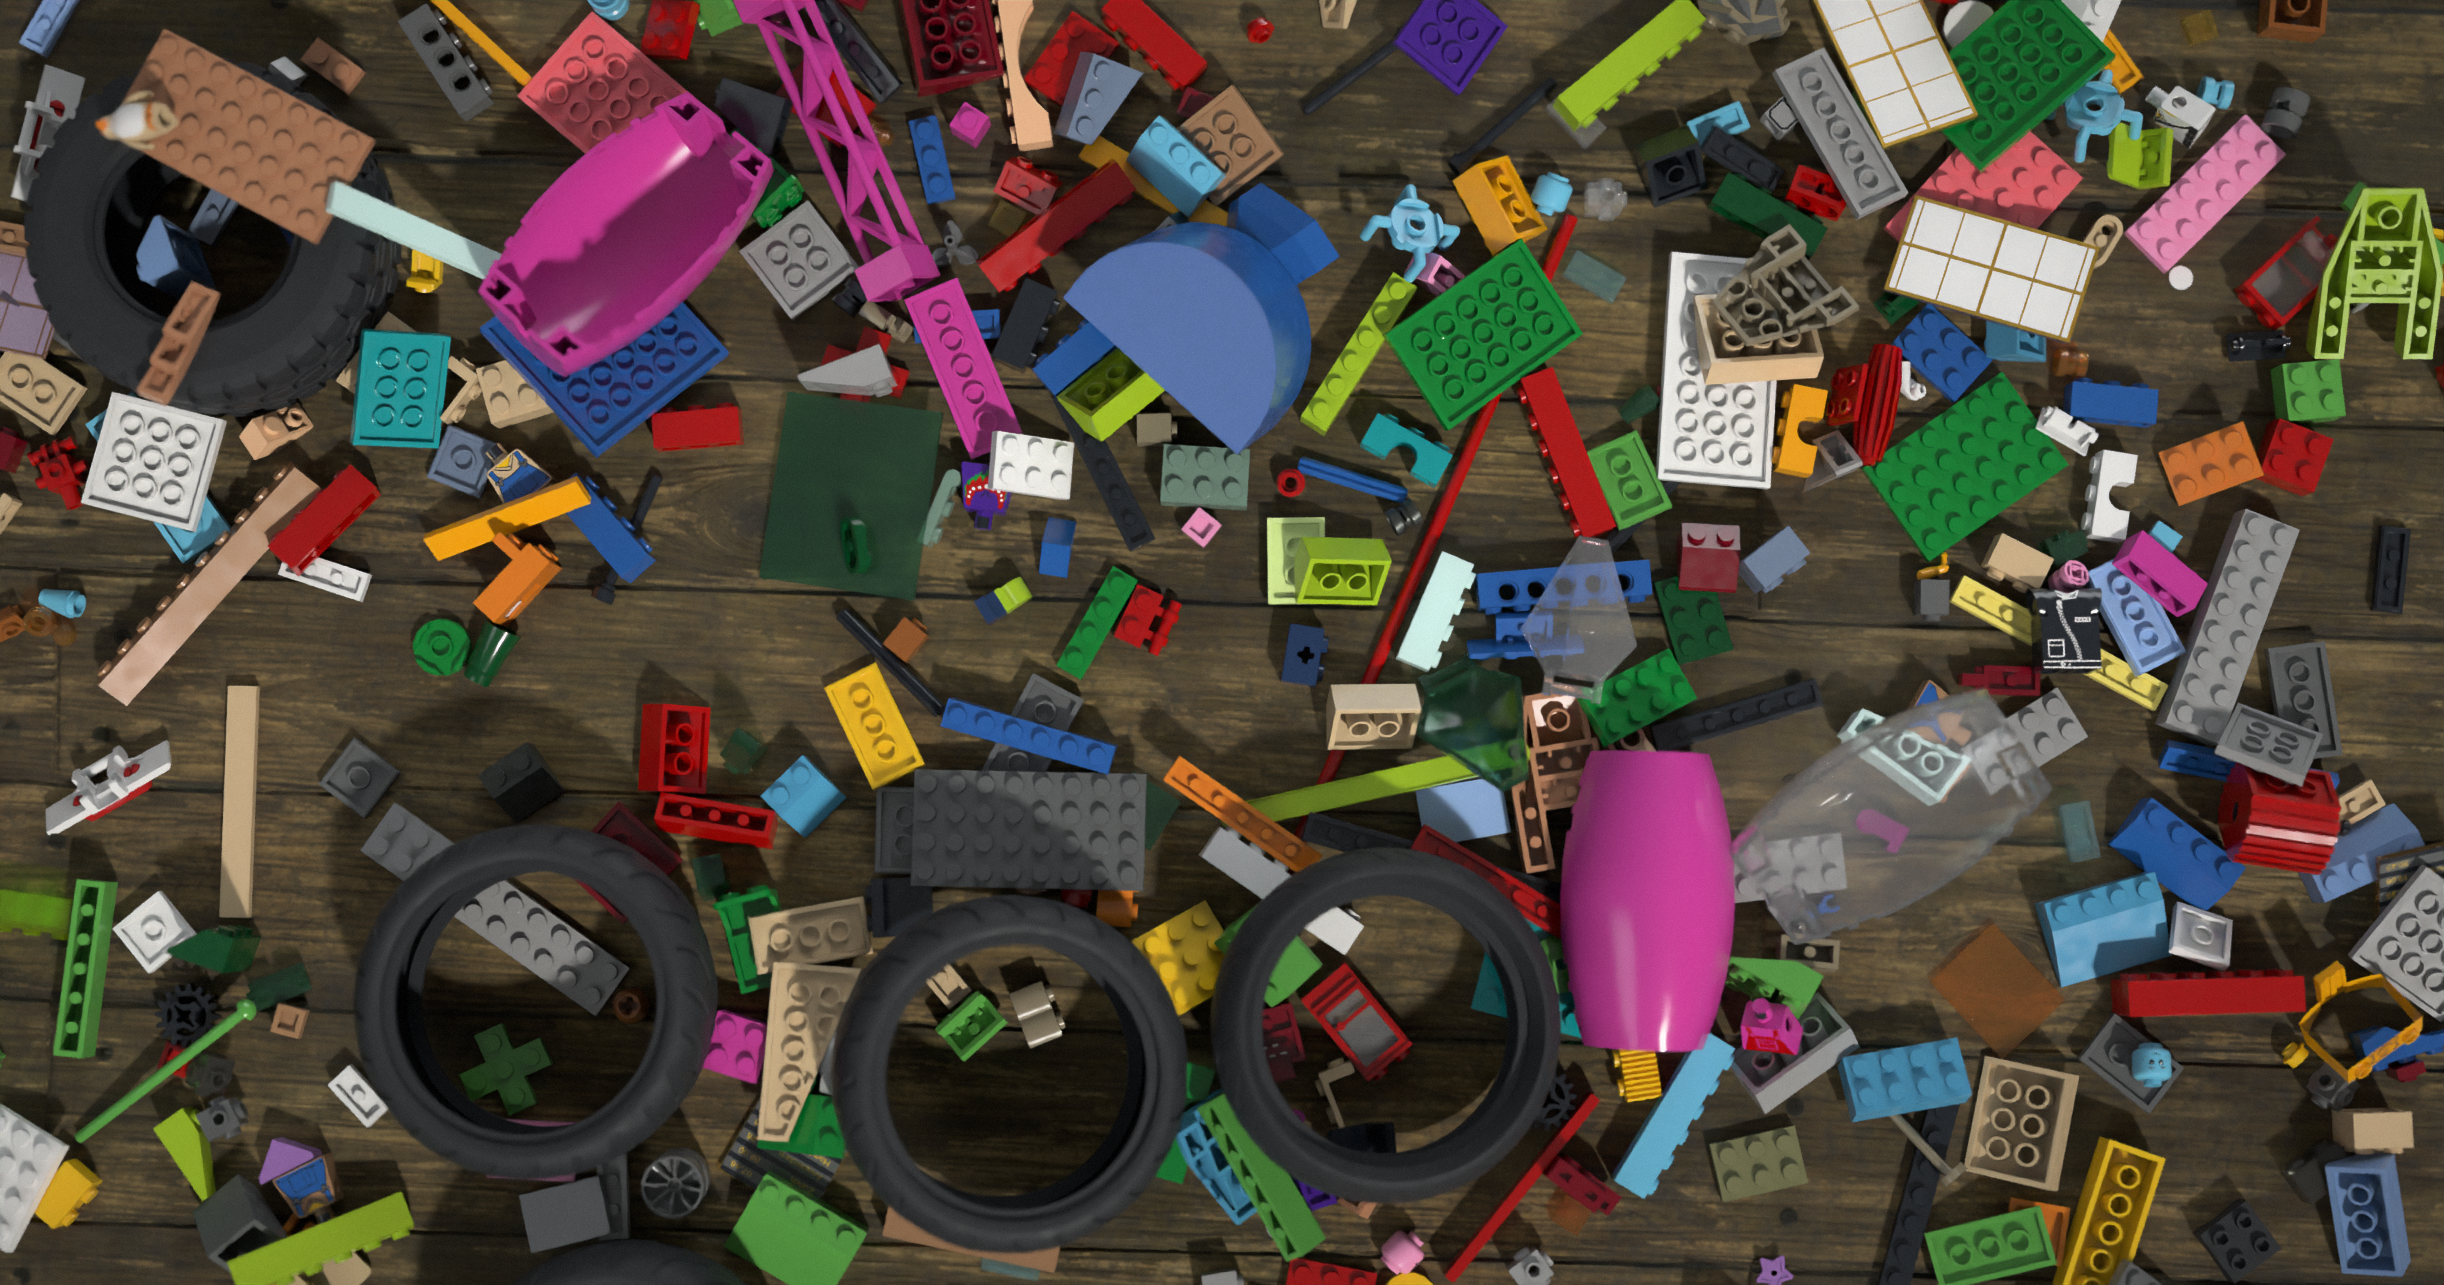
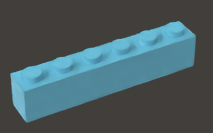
[1611,1033,1735,1199]

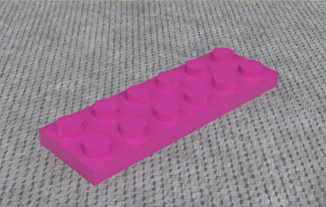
[904,278,1023,459]

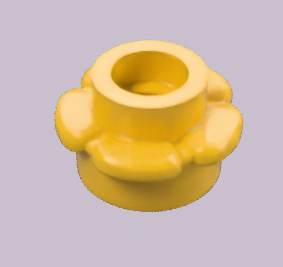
[2281,1041,2309,1068]

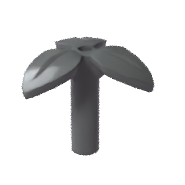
[931,220,979,268]

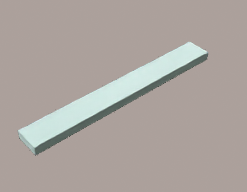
[325,181,502,279]

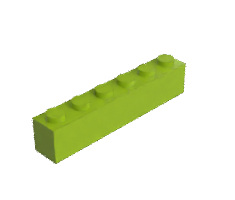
[1552,0,1706,131]
[1300,272,1418,436]
[227,1192,414,1285]

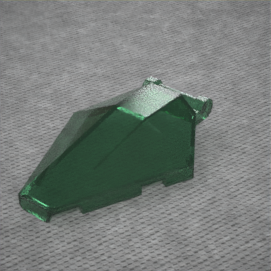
[1416,652,1529,792]

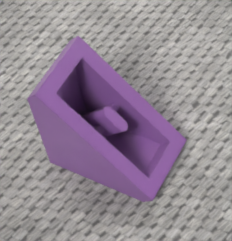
[259,1137,322,1184]

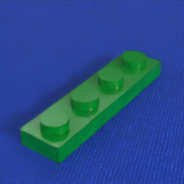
[1056,566,1138,680]

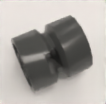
[2261,87,2311,139]

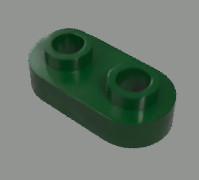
[839,516,871,574]

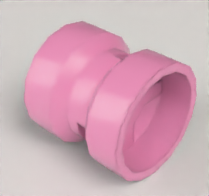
[2048,560,2089,594]

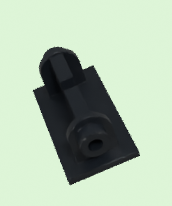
[2226,330,2291,362]

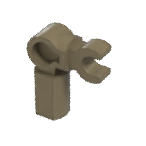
[859,300,914,344]

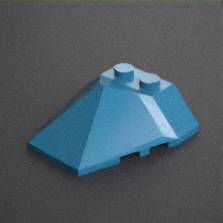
[1176,1089,1257,1225]

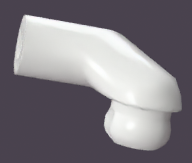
[1900,361,1926,400]

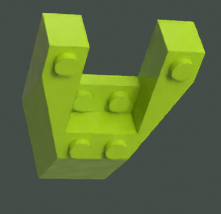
[2306,188,2443,359]

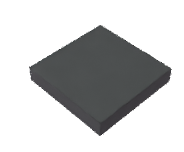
[318,738,402,819]

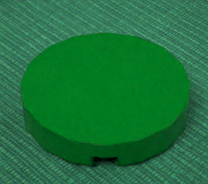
[413,619,472,676]

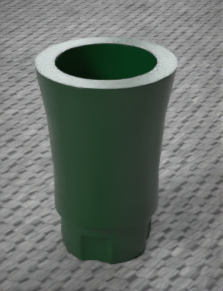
[463,619,522,687]

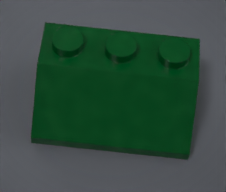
[166,925,262,973]

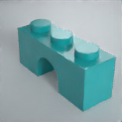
[1360,413,1453,488]

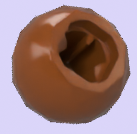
[613,987,650,1024]

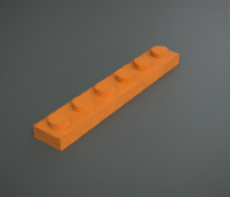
[1162,756,1323,872]

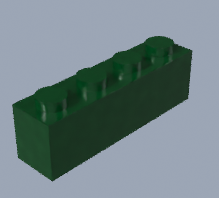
[1707,172,1828,261]

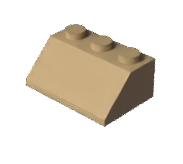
[1326,684,1421,750]

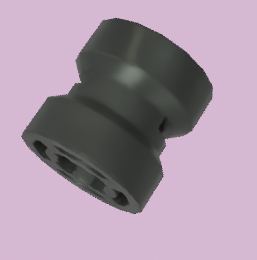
[1384,498,1423,537]

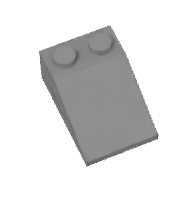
[797,344,898,397]

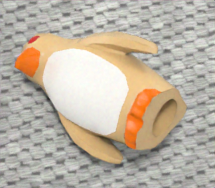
[96,92,178,150]

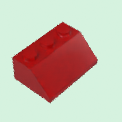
[638,704,711,794]

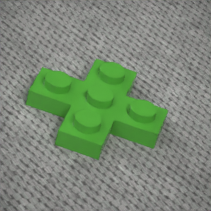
[459,1023,553,1116]

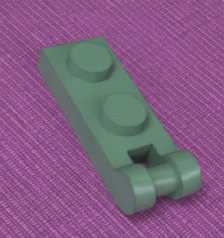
[917,469,963,549]

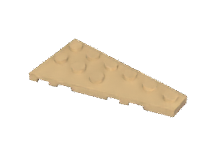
[757,962,862,1142]

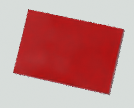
[776,60,876,150]

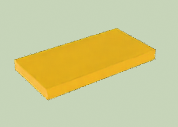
[824,662,926,791]

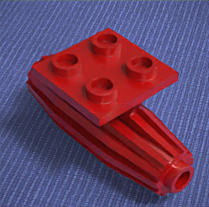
[1826,344,1902,466]

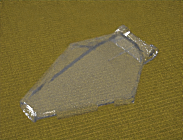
[1521,536,1637,704]

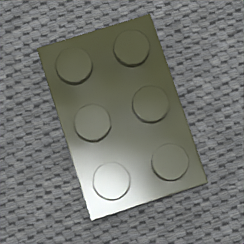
[1708,1125,1808,1202]

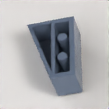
[1054,52,1143,145]

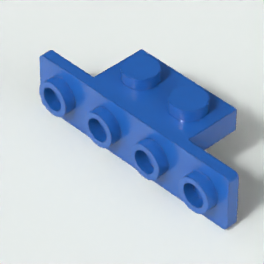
[1467,611,1584,661]

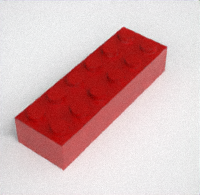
[2111,969,2306,1017]

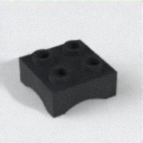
[2192,1198,2282,1283]

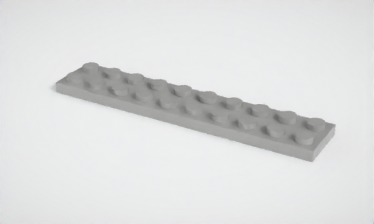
[360,803,631,1016]

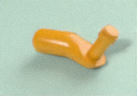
[1916,552,1949,580]

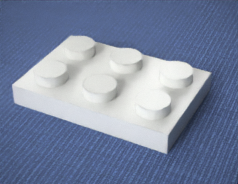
[988,431,1074,500]

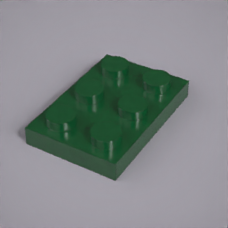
[1653,576,1734,665]

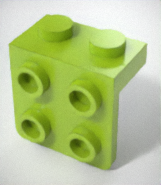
[2106,122,2174,189]

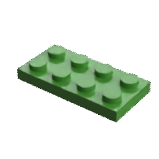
[1924,1205,2057,1285]

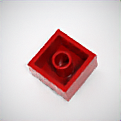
[2255,418,2334,496]

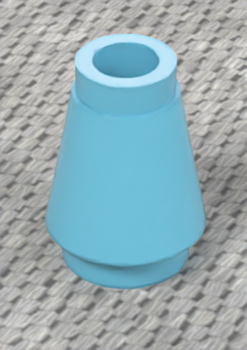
[38,589,86,618]

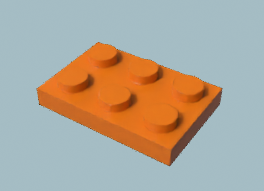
[2159,421,2264,506]

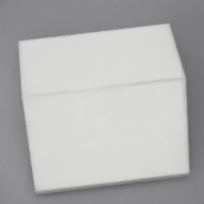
[269,57,307,85]

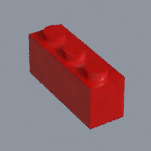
[651,403,744,452]

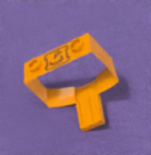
[2299,961,2423,1083]

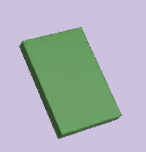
[1587,430,1672,531]

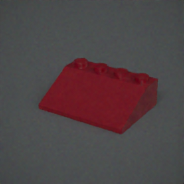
[898,0,1004,97]

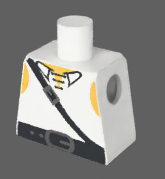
[2145,86,2216,149]

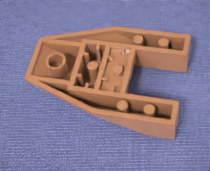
[1511,687,1617,873]

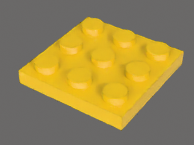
[1131,900,1225,1016]

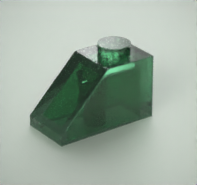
[720,727,768,775]

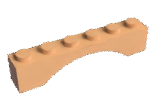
[992,0,1053,152]

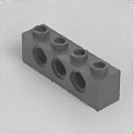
[397,3,494,122]

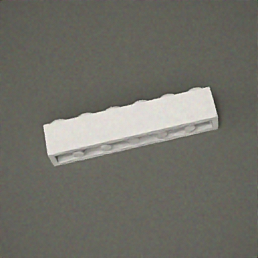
[1199,826,1364,955]

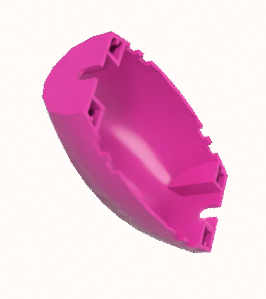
[479,92,774,377]
[1560,751,1735,1051]

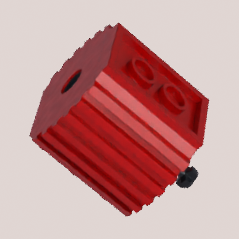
[2217,762,2351,875]

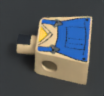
[486,443,557,504]

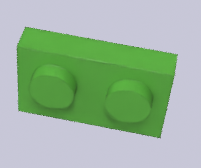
[935,991,1008,1062]

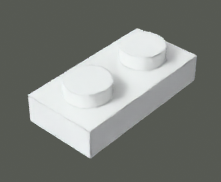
[328,1064,388,1128]

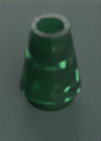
[1617,384,1661,424]

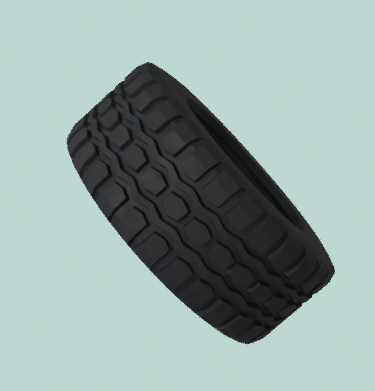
[24,58,402,417]

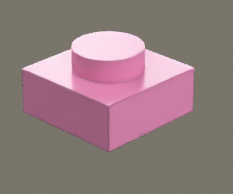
[1181,507,1222,548]

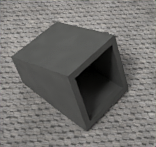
[192,1174,288,1273]

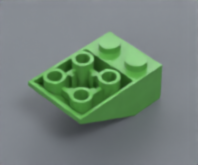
[1725,957,1824,1020]

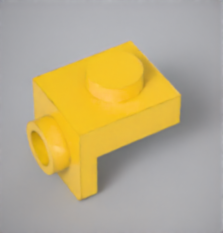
[406,249,443,293]

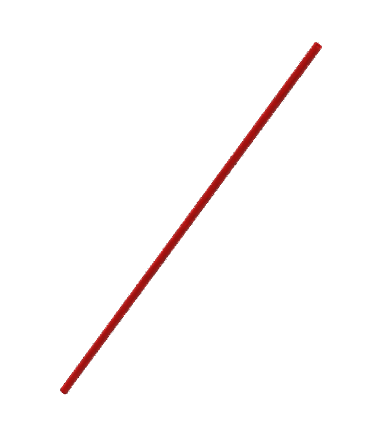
[1287,214,1578,876]

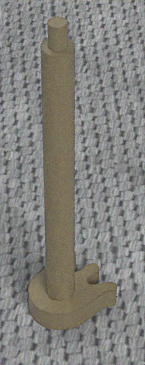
[1889,1114,1967,1187]

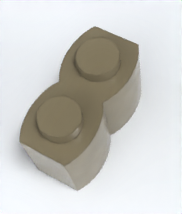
[1009,980,1066,1048]

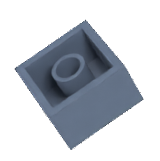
[1738,526,1810,594]

